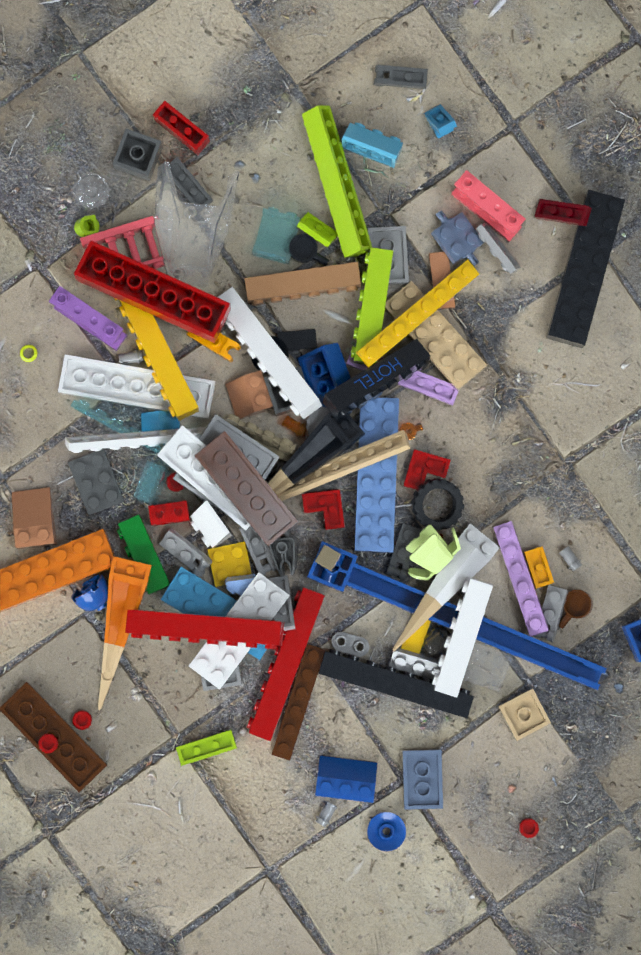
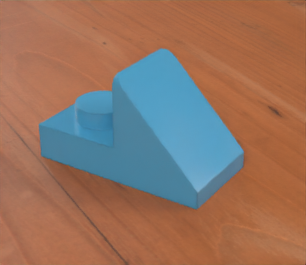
[424,104,457,138]

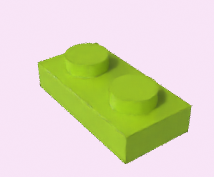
[297,212,338,248]

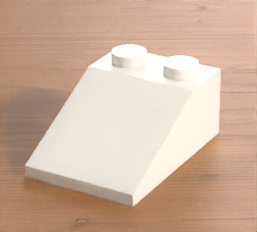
[190,501,232,548]

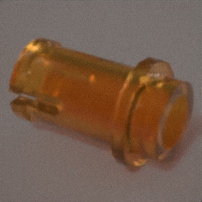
[282,415,307,437]

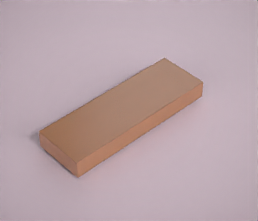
[429,251,455,310]

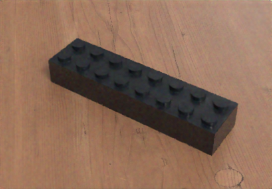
[546,189,625,348]

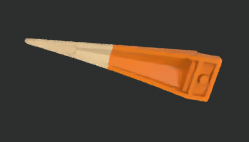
[98,556,152,710]

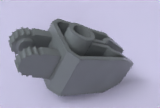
[269,529,298,576]

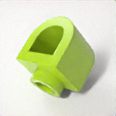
[74,215,100,237]

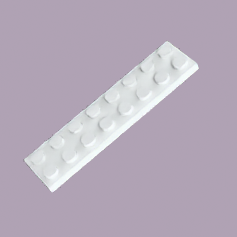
[58,355,215,419]

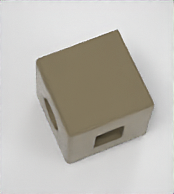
[315,545,341,571]

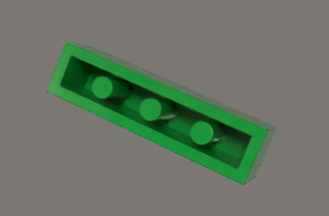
[117,515,170,595]

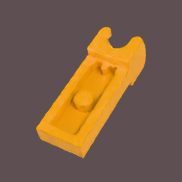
[186,331,241,363]

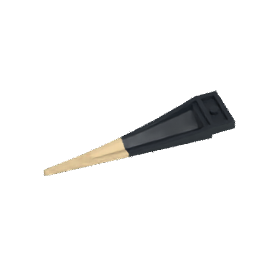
[268,413,365,496]

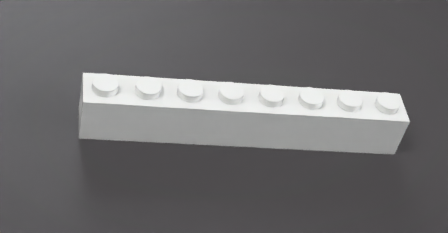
[218,287,322,419]

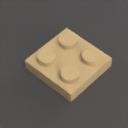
[498,688,551,741]

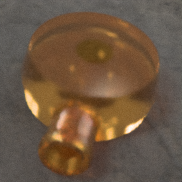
[399,422,423,440]

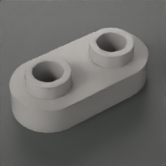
[332,632,369,657]

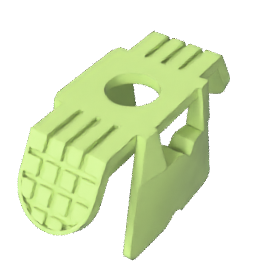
[406,525,461,581]

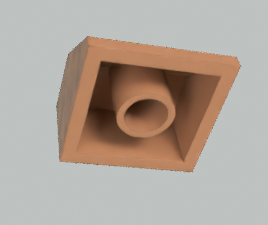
[225,370,273,420]

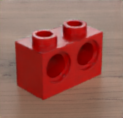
[148,501,191,526]

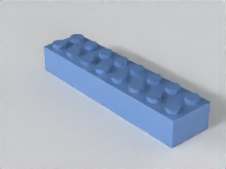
[354,398,399,553]

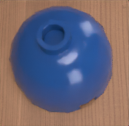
[71,574,108,611]

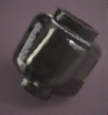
[423,627,451,656]

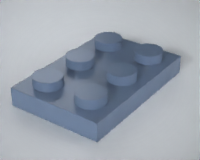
[402,749,443,810]

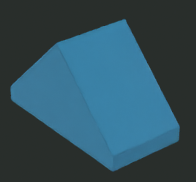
[141,411,180,432]

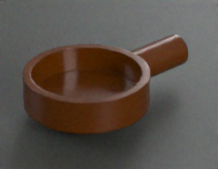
[559,590,593,629]

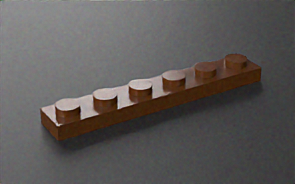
[272,644,325,761]

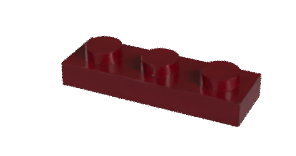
[534,199,592,226]

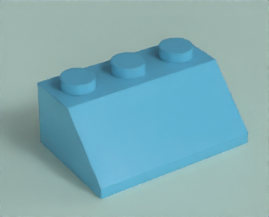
[342,122,403,168]

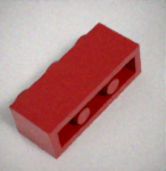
[153,100,210,155]

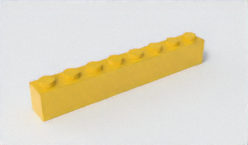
[113,297,199,421]

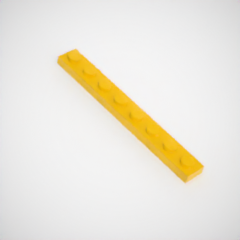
[356,259,479,367]

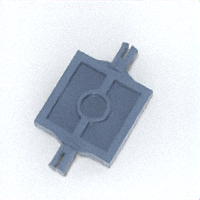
[431,210,484,266]

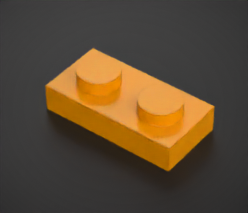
[524,546,554,589]

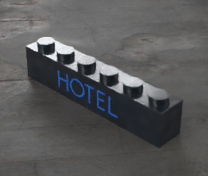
[323,339,431,420]

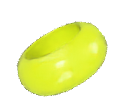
[20,345,38,362]

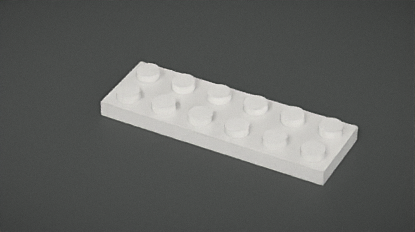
[157,425,250,530]
[189,572,290,689]

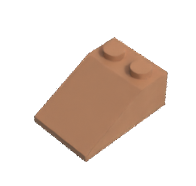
[12,487,57,549]

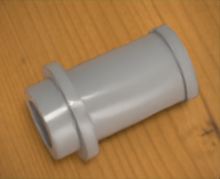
[119,349,144,365]
[559,546,582,571]
[316,801,337,827]

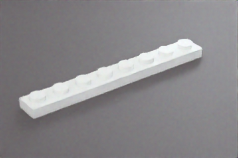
[65,427,206,453]

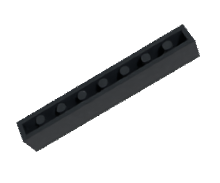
[319,649,474,719]

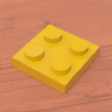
[207,542,252,587]

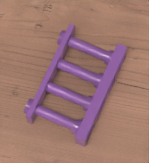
[49,286,128,351]

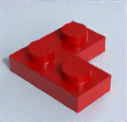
[403,449,451,490]
[302,489,345,530]

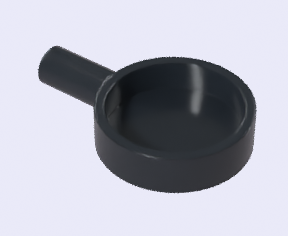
[289,234,329,266]

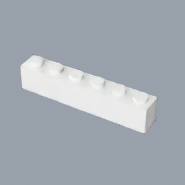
[432,577,493,697]

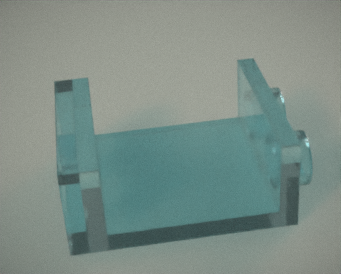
[252,207,300,265]
[133,460,169,505]

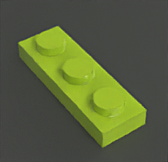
[176,729,237,766]

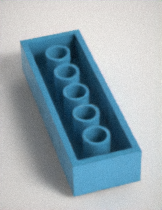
[161,567,267,660]

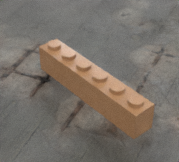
[244,262,361,306]

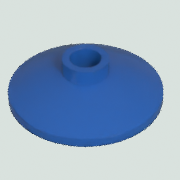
[367,812,406,851]

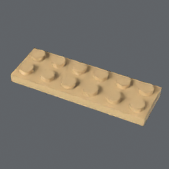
[385,281,487,390]

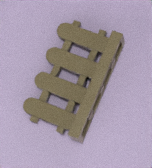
[223,414,298,463]

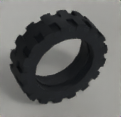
[411,478,464,531]

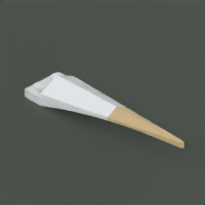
[393,524,500,651]

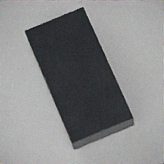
[277,329,317,351]

